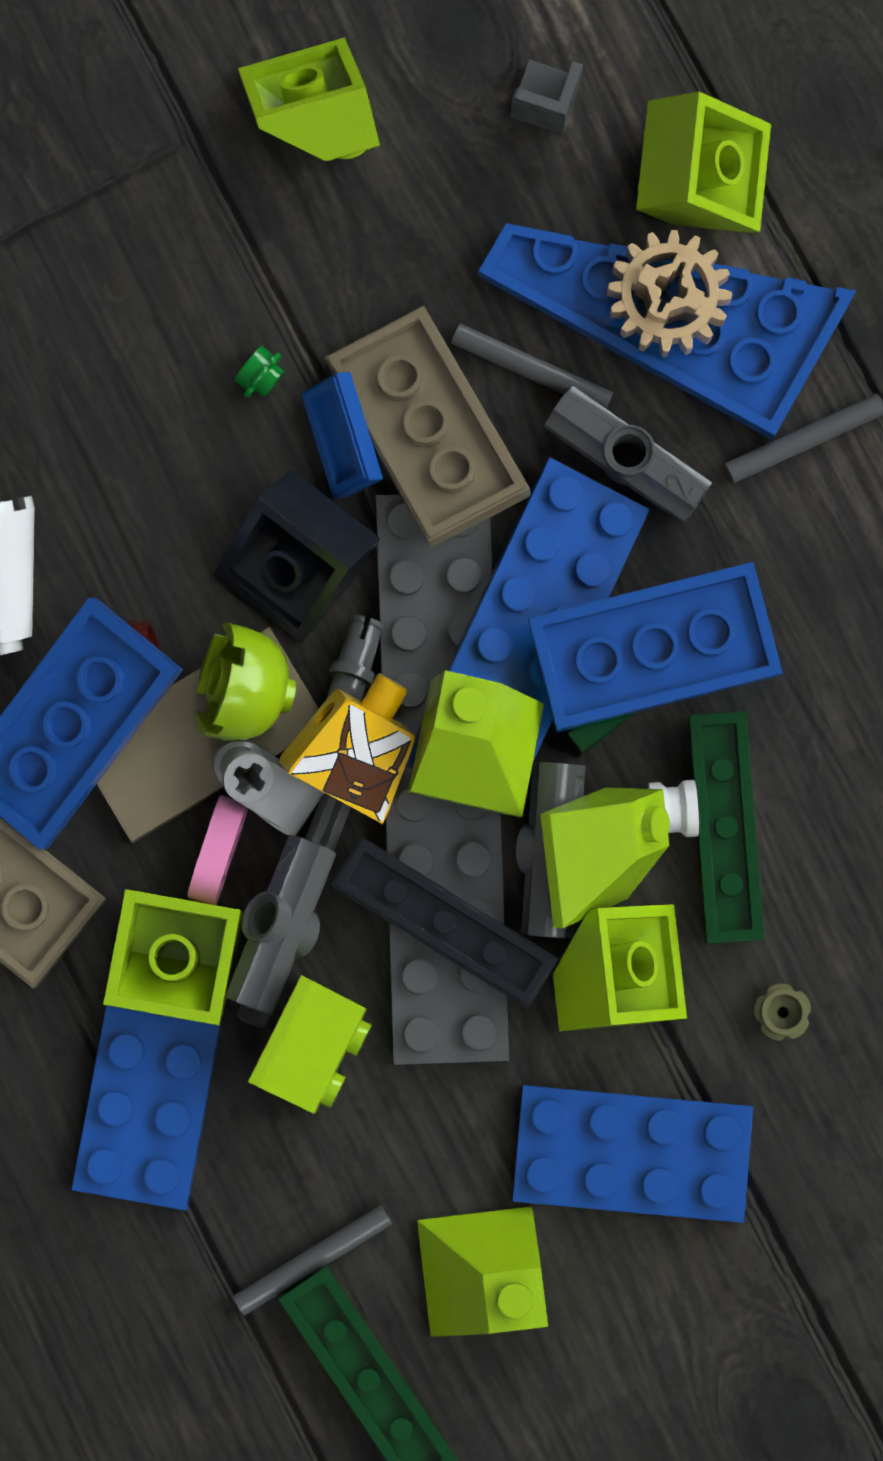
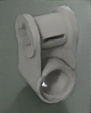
[212,740,325,836]

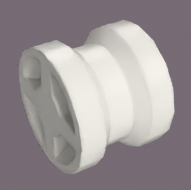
[647,780,699,837]

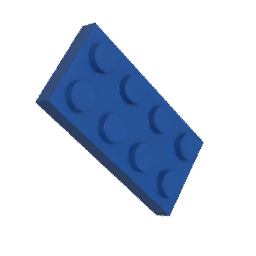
[528,562,783,732]
[0,598,183,850]
[72,1002,226,1211]
[512,1085,753,1223]

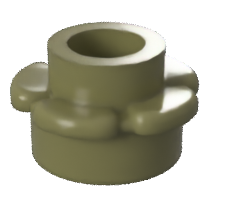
[754,984,811,1041]

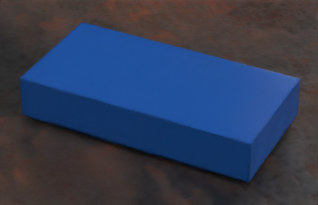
[301,372,383,499]

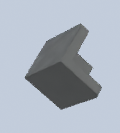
[510,59,584,135]

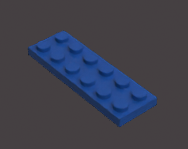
[406,458,650,815]

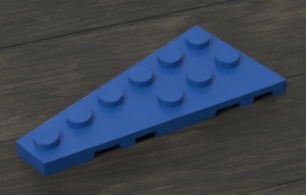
[478,223,856,440]

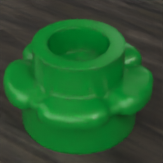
[234,346,285,398]

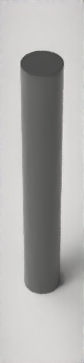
[451,323,614,409]
[724,394,883,484]
[232,1205,393,1316]

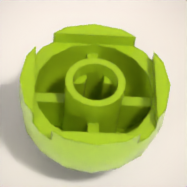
[194,622,296,741]

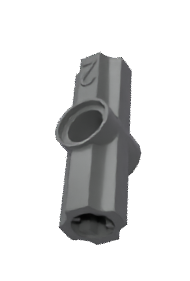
[544,385,712,524]
[516,762,585,938]
[225,834,336,1016]

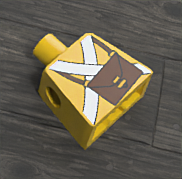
[278,673,415,824]

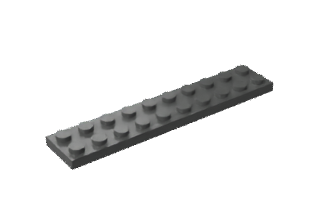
[376,494,509,1065]

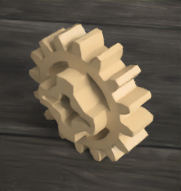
[607,230,732,357]

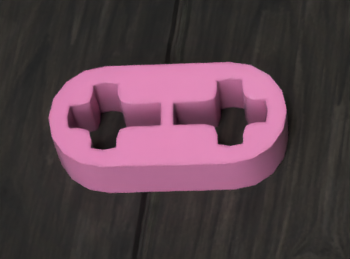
[187,795,248,905]

